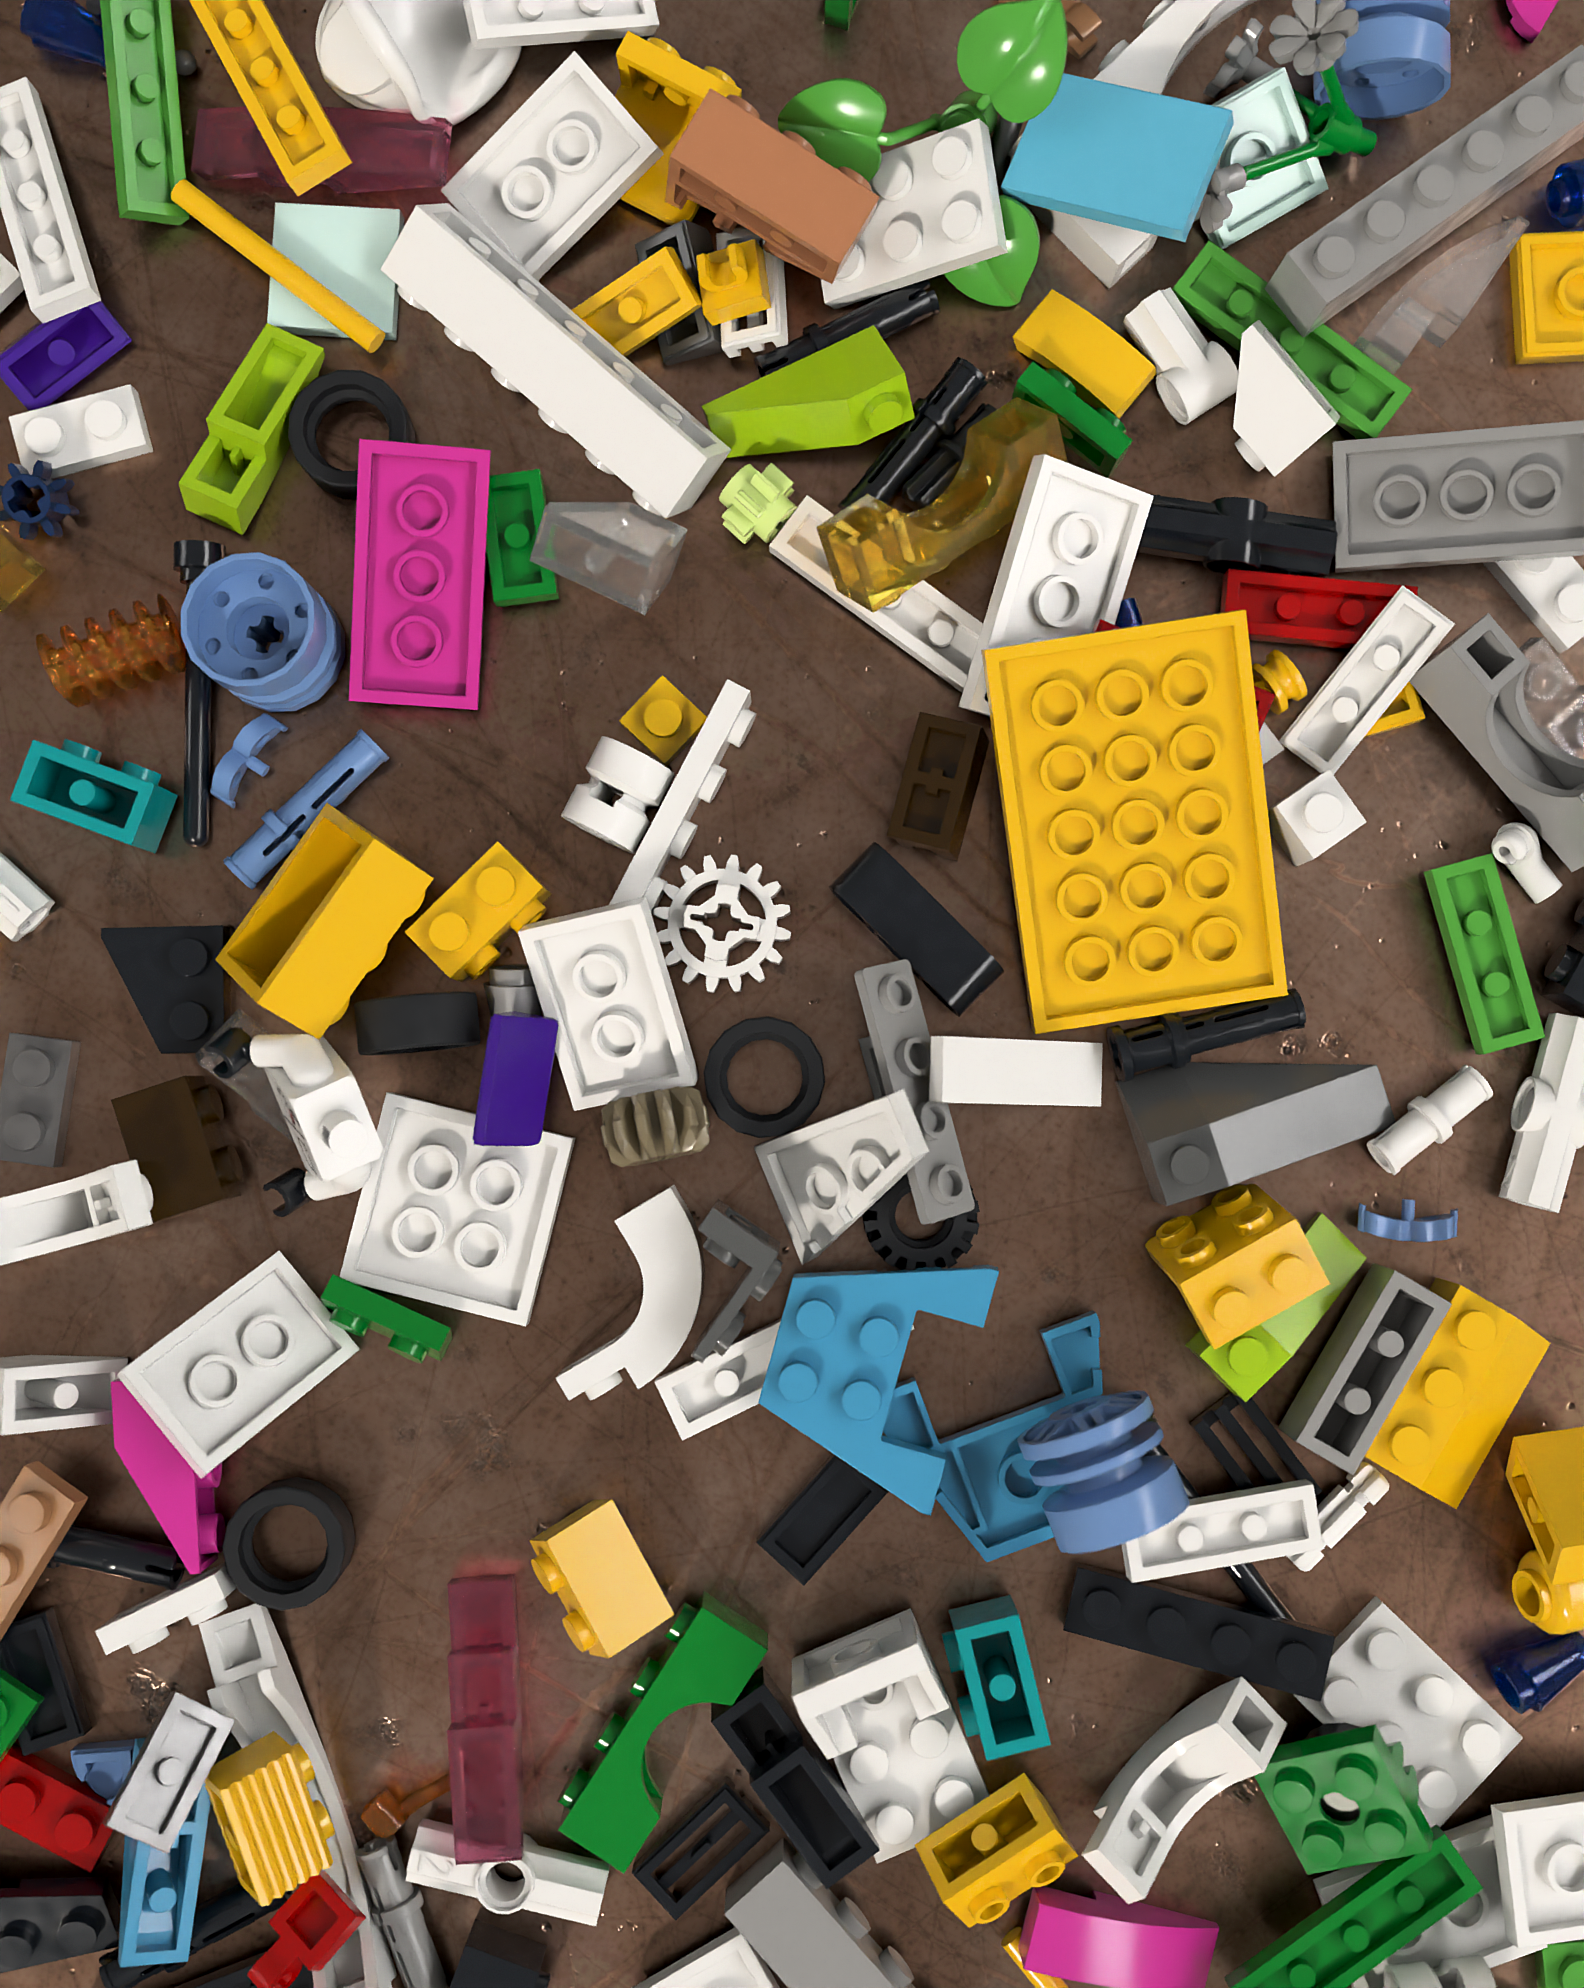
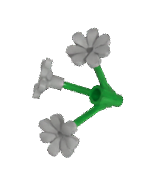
[1194,0,1377,234]

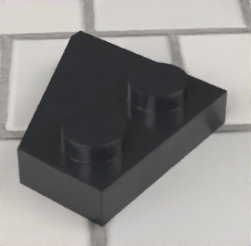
[101,925,231,1054]

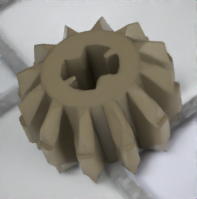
[601,1086,710,1167]

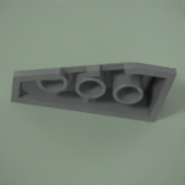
[1115,1062,1396,1206]

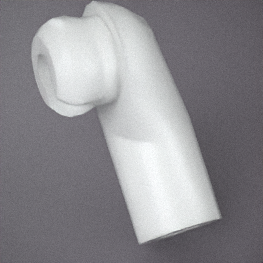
[1491,822,1562,904]

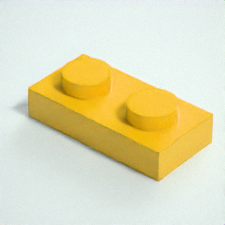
[572,246,702,357]

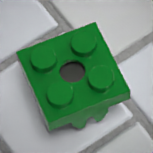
[1254,1723,1434,1875]

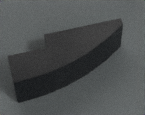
[711,1666,880,1889]

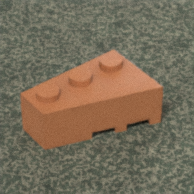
[665,88,880,284]

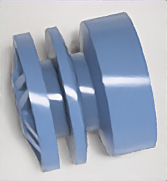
[1313,0,1451,120]
[181,552,345,712]
[1017,1391,1190,1554]

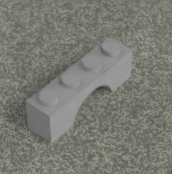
[1409,613,1584,872]

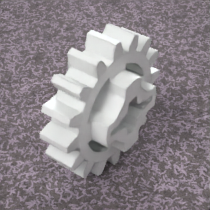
[653,855,791,993]

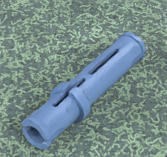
[223,729,390,890]

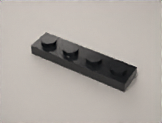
[1063,1562,1335,1701]

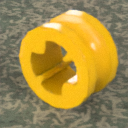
[1252,649,1307,715]

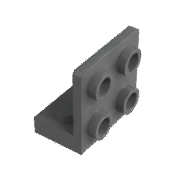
[691,1199,783,1363]

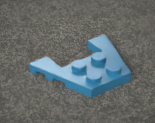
[758,1265,999,1516]
[883,1310,1103,1562]

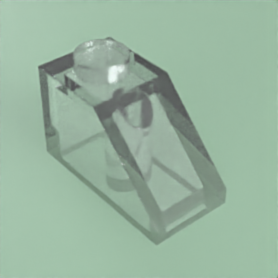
[529,502,688,615]

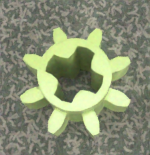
[719,463,797,544]

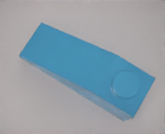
[118,1738,211,1967]

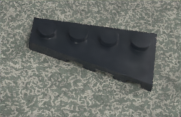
[0,1877,121,1973]

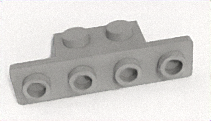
[854,959,975,1225]

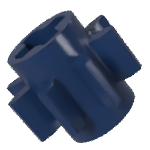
[0,460,80,540]

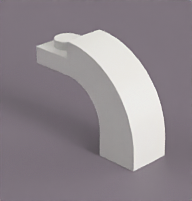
[0,1159,153,1266]
[556,1184,705,1401]
[1082,1676,1287,1904]

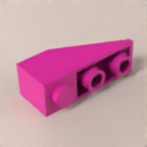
[111,1378,226,1574]

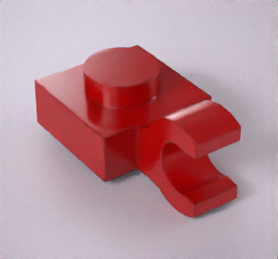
[247,1870,366,1988]

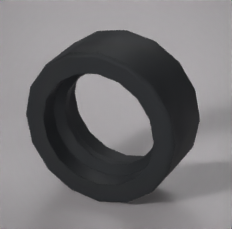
[288,370,416,500]
[354,992,481,1055]
[703,1016,825,1138]
[222,1477,355,1610]

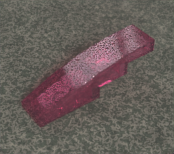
[191,106,452,194]
[447,1574,523,1865]

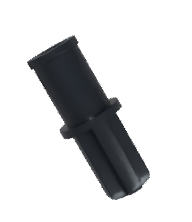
[902,403,1011,515]

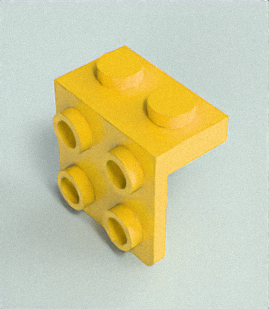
[615,31,742,226]
[1145,1184,1330,1350]

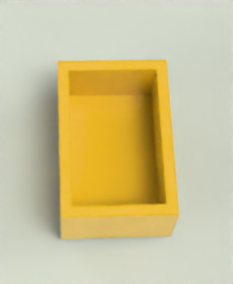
[215,803,434,1040]

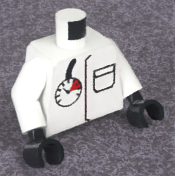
[204,1027,384,1217]

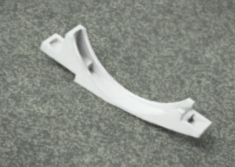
[199,1603,397,1988]

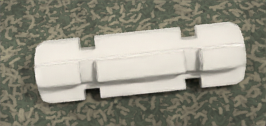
[1287,1461,1390,1572]

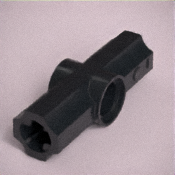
[1137,494,1338,578]

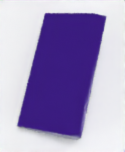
[0,301,132,411]
[472,1011,559,1146]

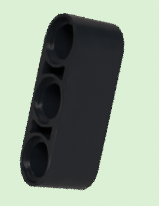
[829,842,1004,1017]

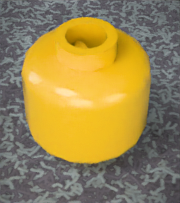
[1512,1549,1584,1635]

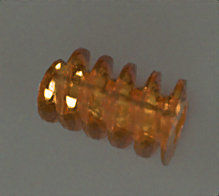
[36,593,185,708]

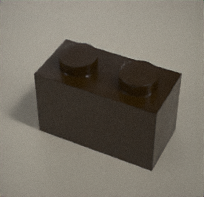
[111,1075,243,1223]

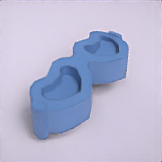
[210,713,288,809]
[1357,1199,1458,1242]

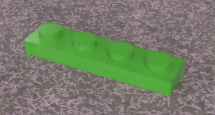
[100,0,189,226]
[1172,240,1413,439]

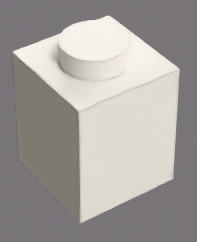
[1268,769,1367,867]

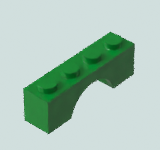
[557,1591,768,1874]

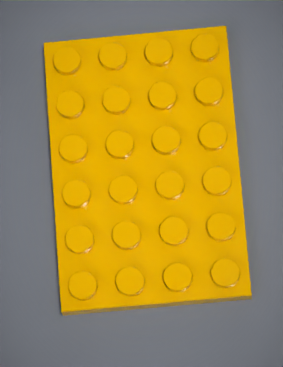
[981,610,1288,1034]

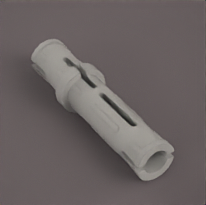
[355,1834,449,1988]

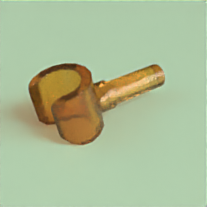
[361,1774,455,1838]

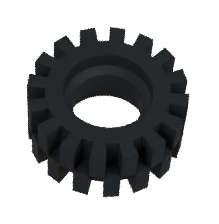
[862,1173,980,1271]

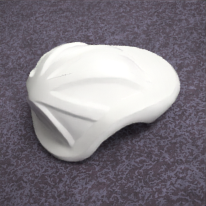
[316,0,523,129]

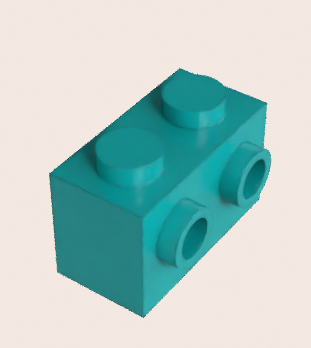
[10,739,178,854]
[941,1595,1051,1761]

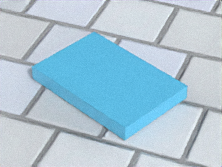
[1001,73,1234,242]

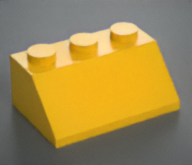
[1364,1277,1551,1509]

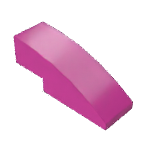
[1018,1886,1219,1988]

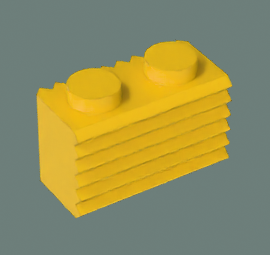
[205,1731,335,1906]

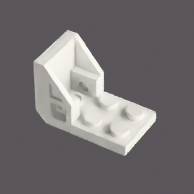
[792,1608,990,1864]

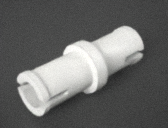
[1367,1065,1493,1175]

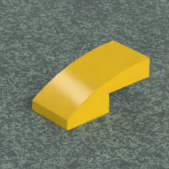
[1012,289,1157,419]

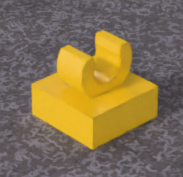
[696,239,771,326]

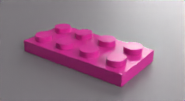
[349,439,491,710]

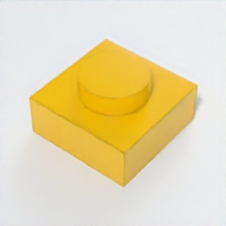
[619,675,707,767]

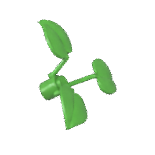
[778,0,1068,307]

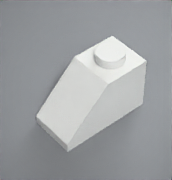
[1233,320,1341,477]
[0,1355,128,1436]

